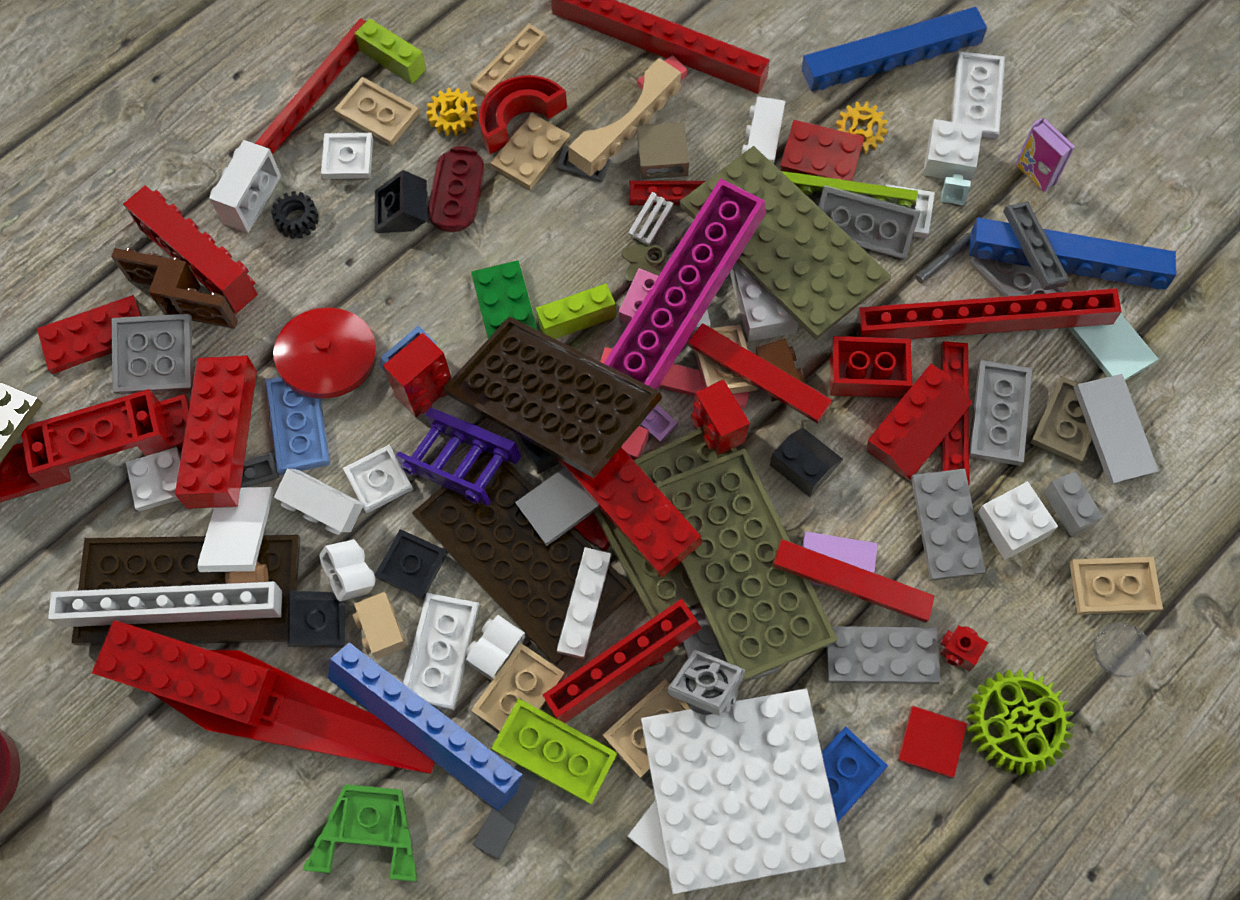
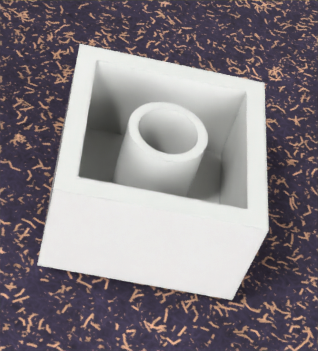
[923,119,982,183]
[975,481,1058,560]

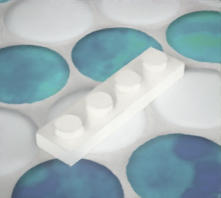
[557,547,611,659]

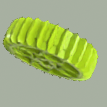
[965,669,1074,775]

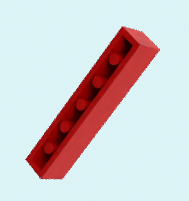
[542,598,702,723]

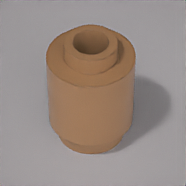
[225,562,268,584]

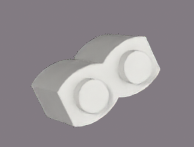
[319,539,375,601]
[465,615,526,681]

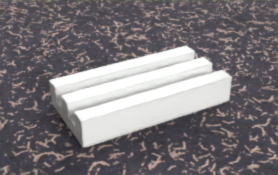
[628,192,674,246]

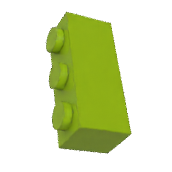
[355,18,427,84]
[536,283,616,339]

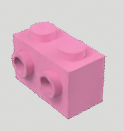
[618,268,658,324]

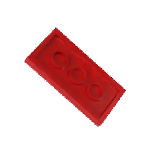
[37,295,142,374]

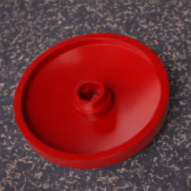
[273,307,377,399]

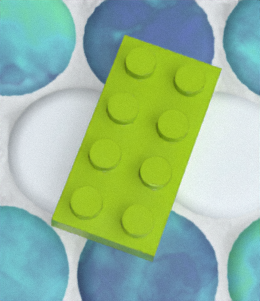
[490,698,617,805]

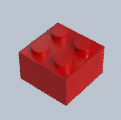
[691,379,750,456]

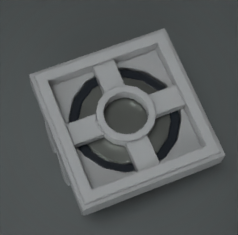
[668,649,745,716]

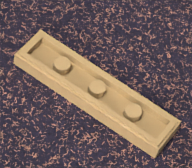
[470,24,547,97]

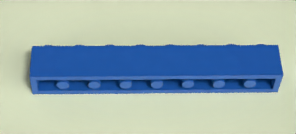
[801,6,987,92]
[969,217,1176,290]
[327,643,522,811]

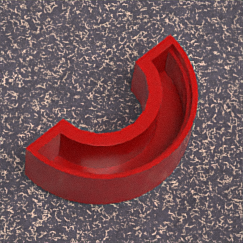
[479,75,567,155]

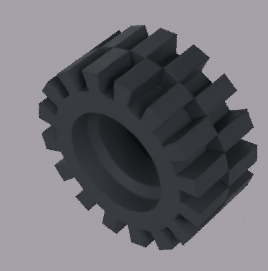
[271,191,319,239]

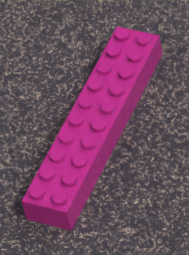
[604,178,767,390]

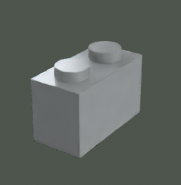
[1043,471,1103,538]

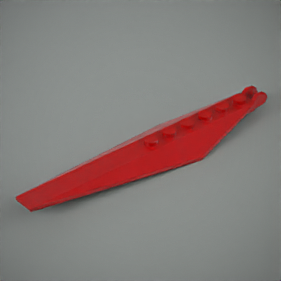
[151,650,436,774]

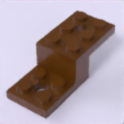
[111,248,238,329]

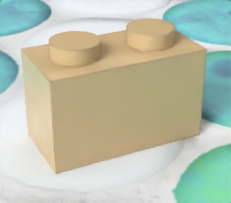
[353,592,407,659]

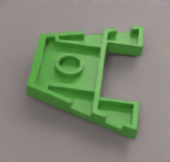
[303,784,418,882]

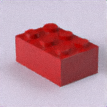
[780,119,864,181]
[383,333,452,418]
[829,336,912,398]

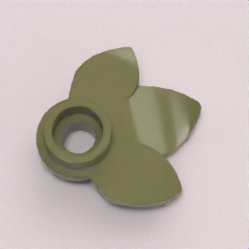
[621,244,667,282]

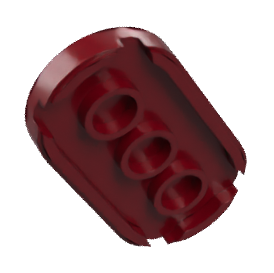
[428,146,485,232]

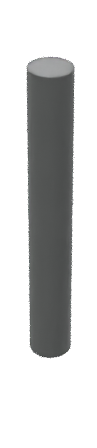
[916,233,970,284]

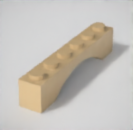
[569,58,681,177]

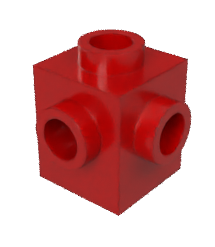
[940,625,988,672]

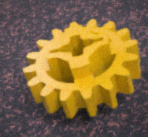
[426,88,478,136]
[835,101,888,154]

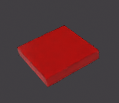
[897,706,967,779]

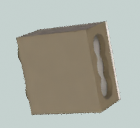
[637,122,689,181]

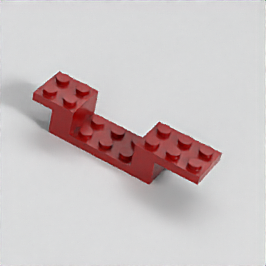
[0,389,190,502]

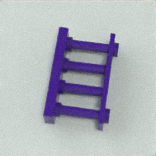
[396,407,521,506]

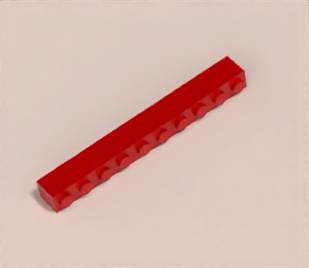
[551,0,770,94]
[856,288,1122,339]

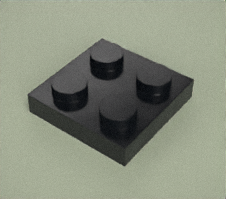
[374,529,448,600]
[288,591,345,648]

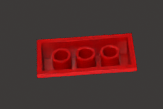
[867,364,972,481]

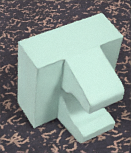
[940,173,970,205]

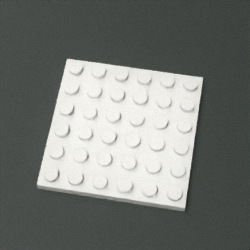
[641,689,846,894]

